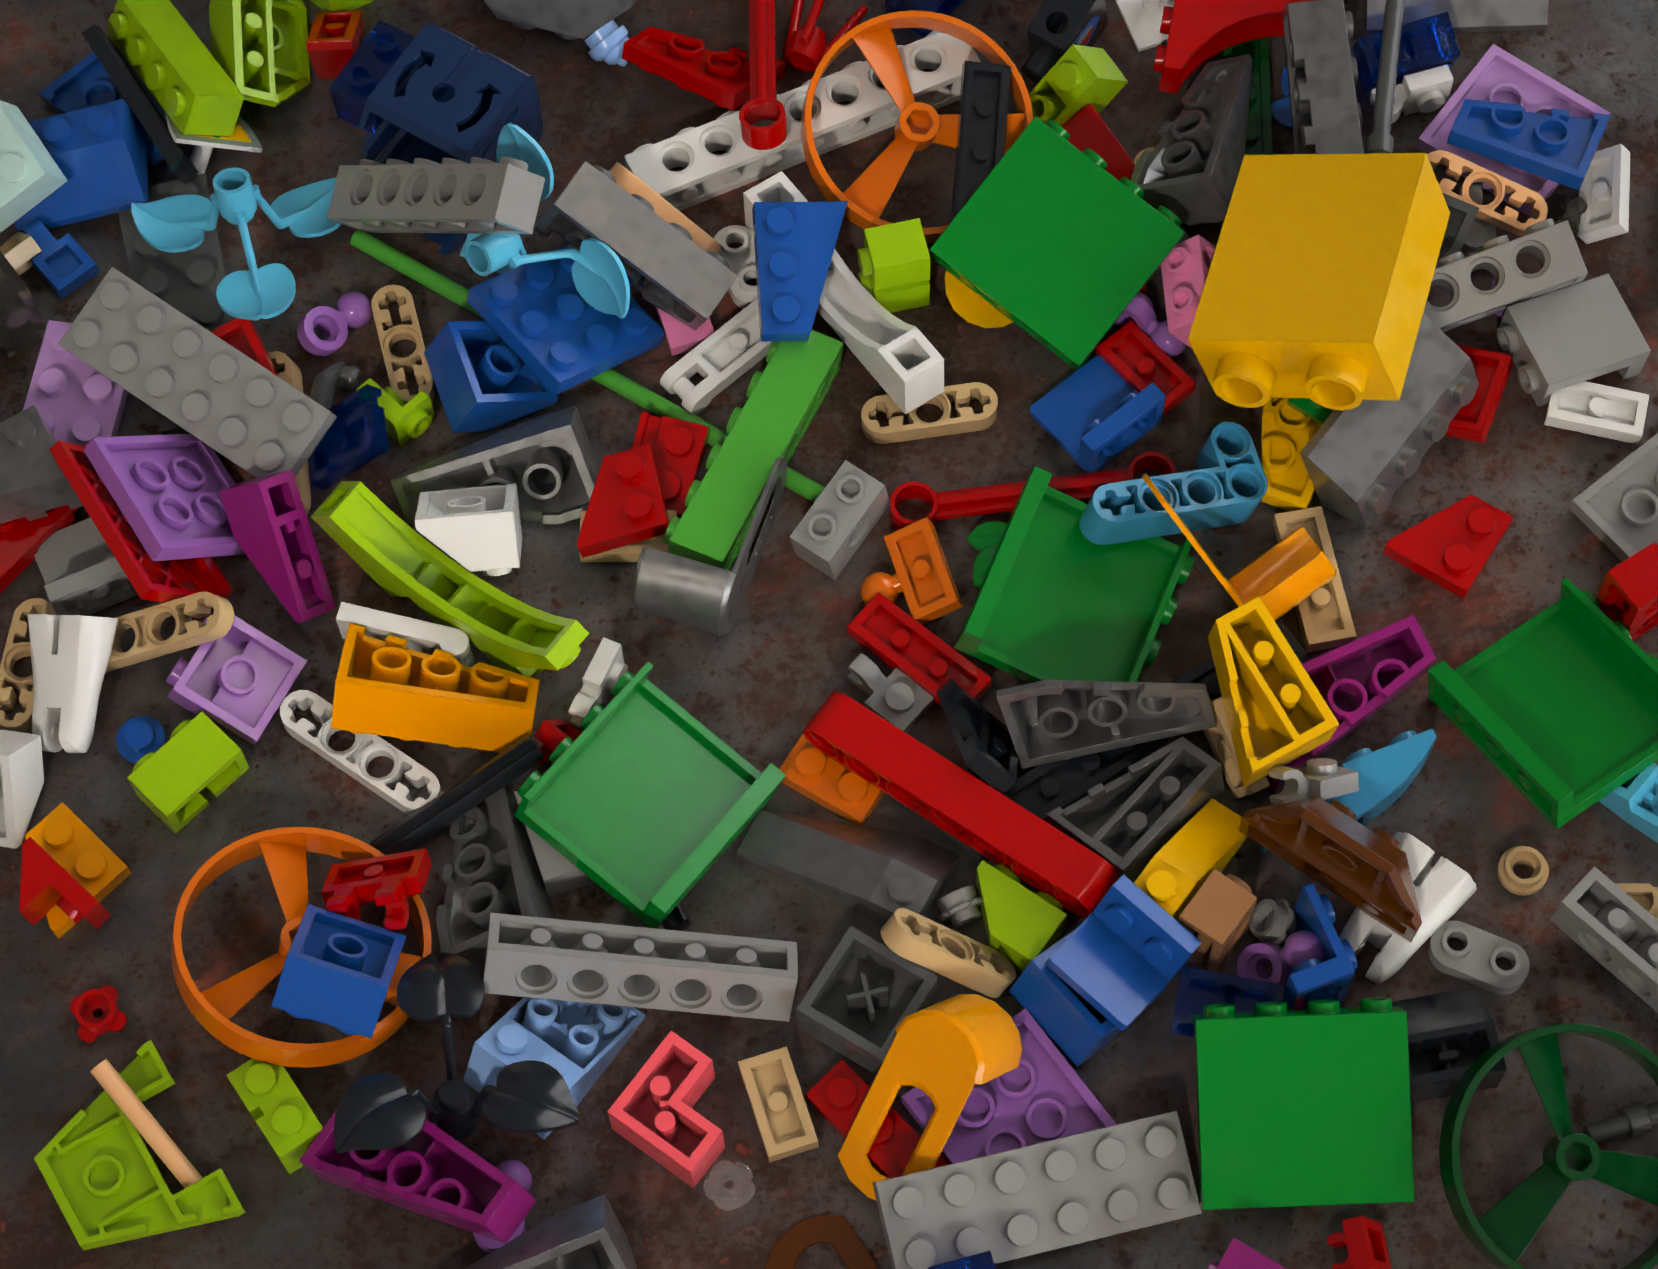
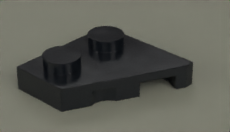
[937,678,1018,794]

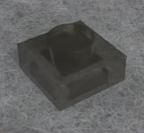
[1198,383,1248,435]

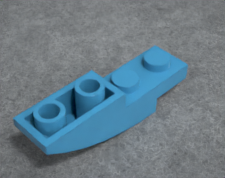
[1259,728,1437,852]

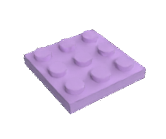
[1416,44,1610,218]

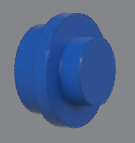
[116,716,167,764]

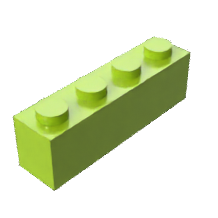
[107,0,244,136]

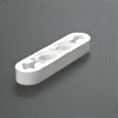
[280,690,442,815]

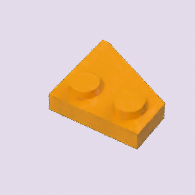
[25,802,132,939]

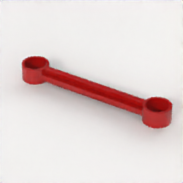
[739,0,788,150]
[890,452,1176,530]

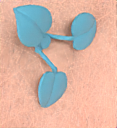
[460,122,630,319]
[131,167,341,321]

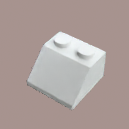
[415,483,523,576]

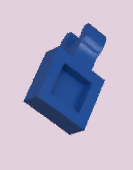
[22,219,99,299]

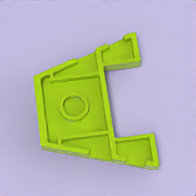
[34,1040,246,1250]

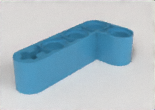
[1079,422,1268,545]

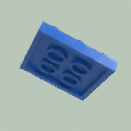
[466,243,665,395]

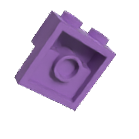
[165,615,307,745]

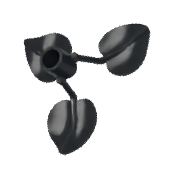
[334,952,579,1153]

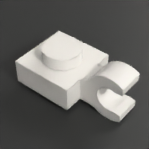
[1369,65,1454,124]

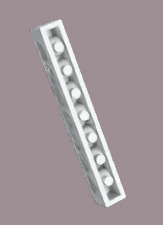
[624,30,981,211]

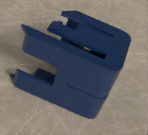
[359,22,543,255]

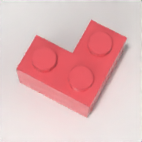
[607,1031,725,1188]

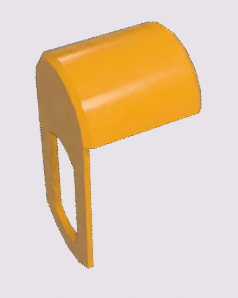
[1142,473,1337,621]
[838,994,1022,1201]

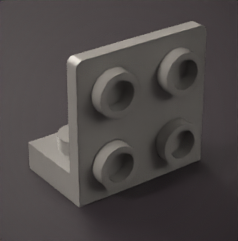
[34,517,138,616]

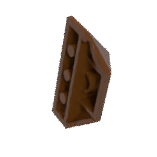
[1238,797,1422,942]

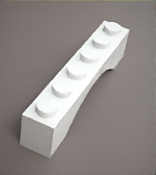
[743,171,944,414]

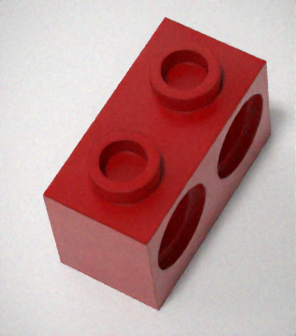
[1595,542,1658,641]

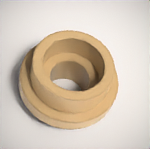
[1497,846,1549,896]

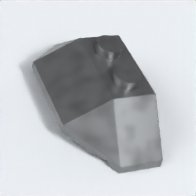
[484,0,637,40]

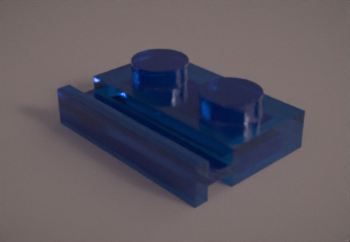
[308,384,389,490]

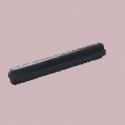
[369,736,544,855]

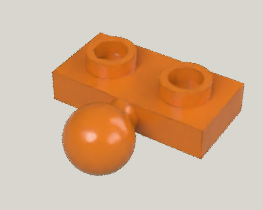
[861,517,963,625]

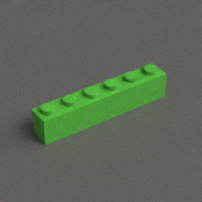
[664,330,843,571]

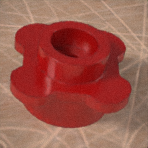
[69,985,127,1043]

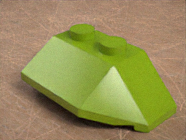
[209,0,311,107]

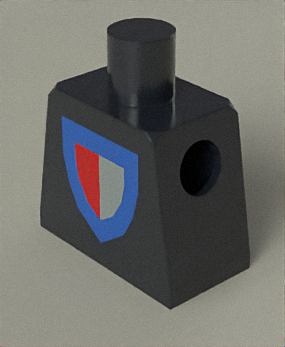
[1022,0,1108,83]

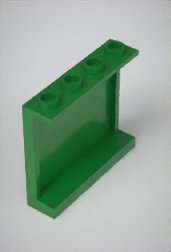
[930,116,1185,371]
[954,466,1195,683]
[1428,578,1658,829]
[514,662,786,929]
[1190,997,1414,1210]

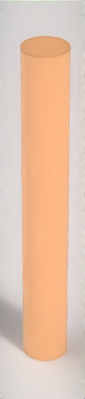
[90,1059,203,1189]

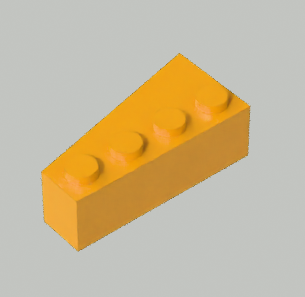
[331,623,540,754]

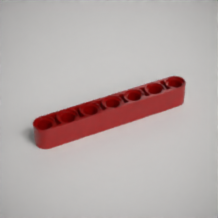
[803,691,1119,918]

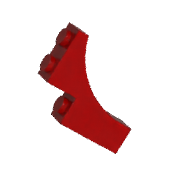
[1153,0,1319,94]

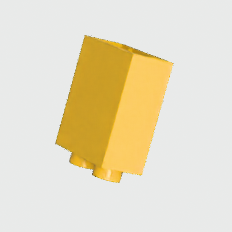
[1188,153,1450,410]

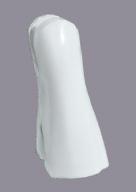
[27,614,118,753]
[1339,832,1477,985]

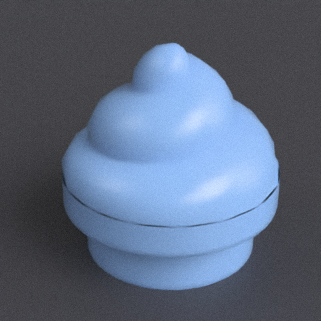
[584,20,629,67]

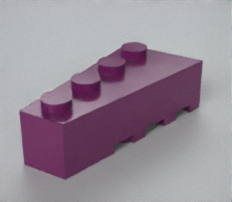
[1266,615,1436,795]
[299,1076,537,1244]

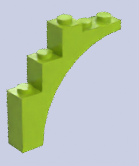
[311,481,589,678]

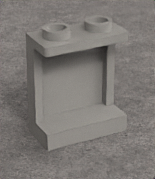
[1497,273,1651,407]

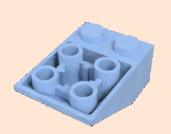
[463,997,646,1139]

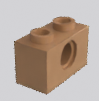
[1178,869,1257,978]

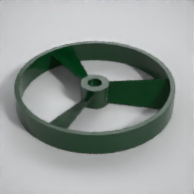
[1439,1023,1658,1269]

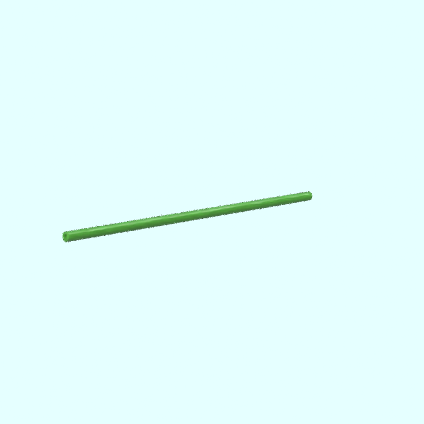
[350,229,825,503]

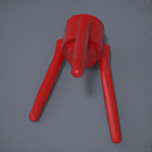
[782,0,868,72]

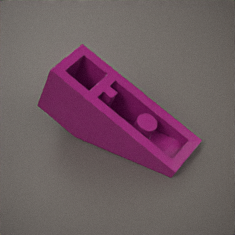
[219,470,336,623]

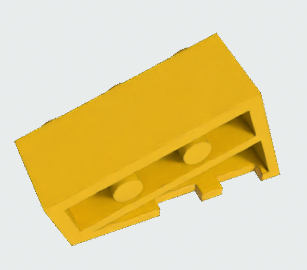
[1208,596,1339,788]

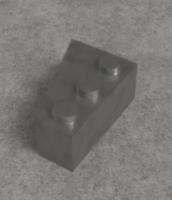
[1046,736,1224,883]

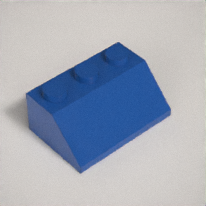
[14,99,149,233]

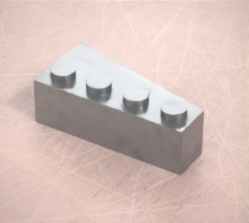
[1282,0,1364,154]
[533,161,738,331]
[0,405,83,530]

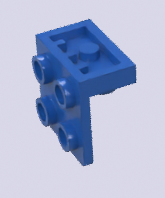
[1029,356,1166,473]
[1046,874,1202,1031]
[1280,882,1357,1010]

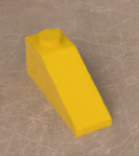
[1134,798,1247,921]

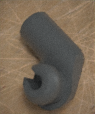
[310,361,362,411]

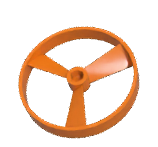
[801,10,1034,243]
[171,827,432,1068]

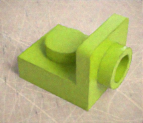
[356,378,435,447]

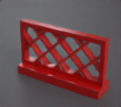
[49,440,233,622]

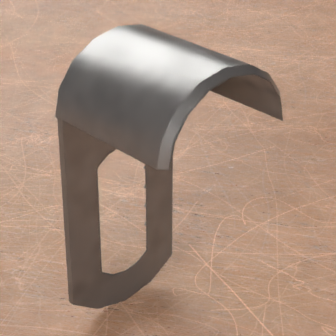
[632,456,787,636]

